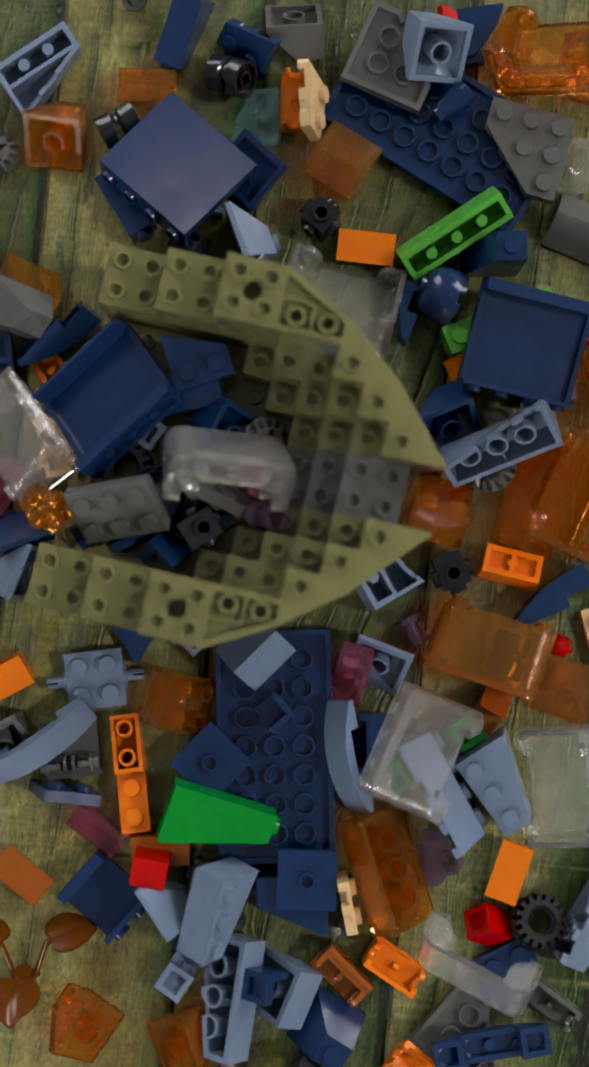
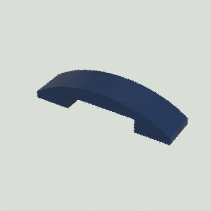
[432,1023,553,1067]

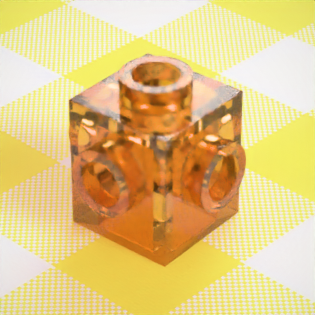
[18,482,72,534]

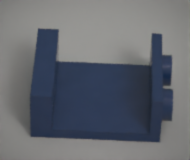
[56,848,146,945]

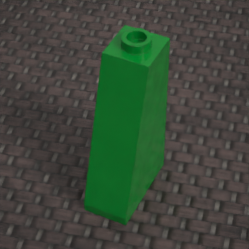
[156,777,280,844]

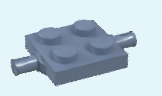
[46,646,146,709]

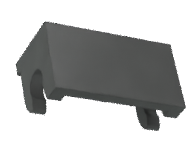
[514,971,583,1033]

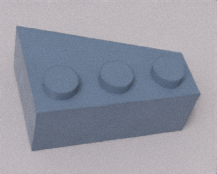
[0,21,82,125]
[355,558,425,612]
[455,725,532,837]
[176,856,259,966]

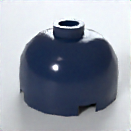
[415,267,469,326]

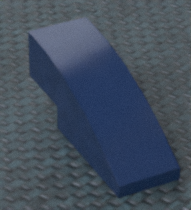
[16,300,101,366]
[510,563,589,629]

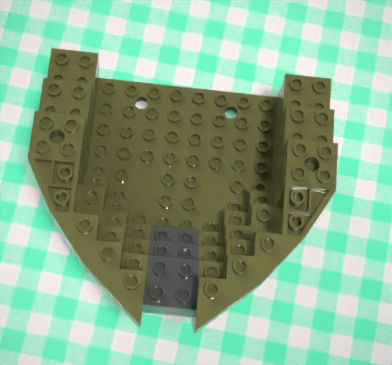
[25,243,447,648]

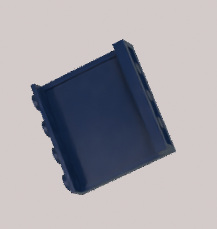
[99,92,257,248]
[456,277,589,413]
[31,316,184,479]

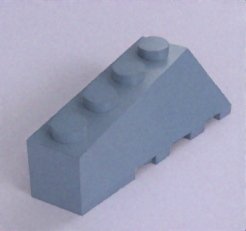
[440,399,564,488]
[397,725,486,860]
[549,879,589,973]
[200,933,266,1066]

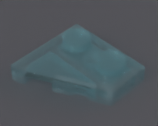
[228,87,280,148]

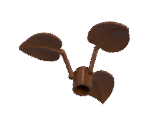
[0,912,97,1029]

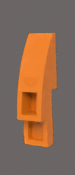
[109,713,152,835]

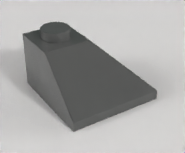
[265,3,325,62]
[0,275,53,339]

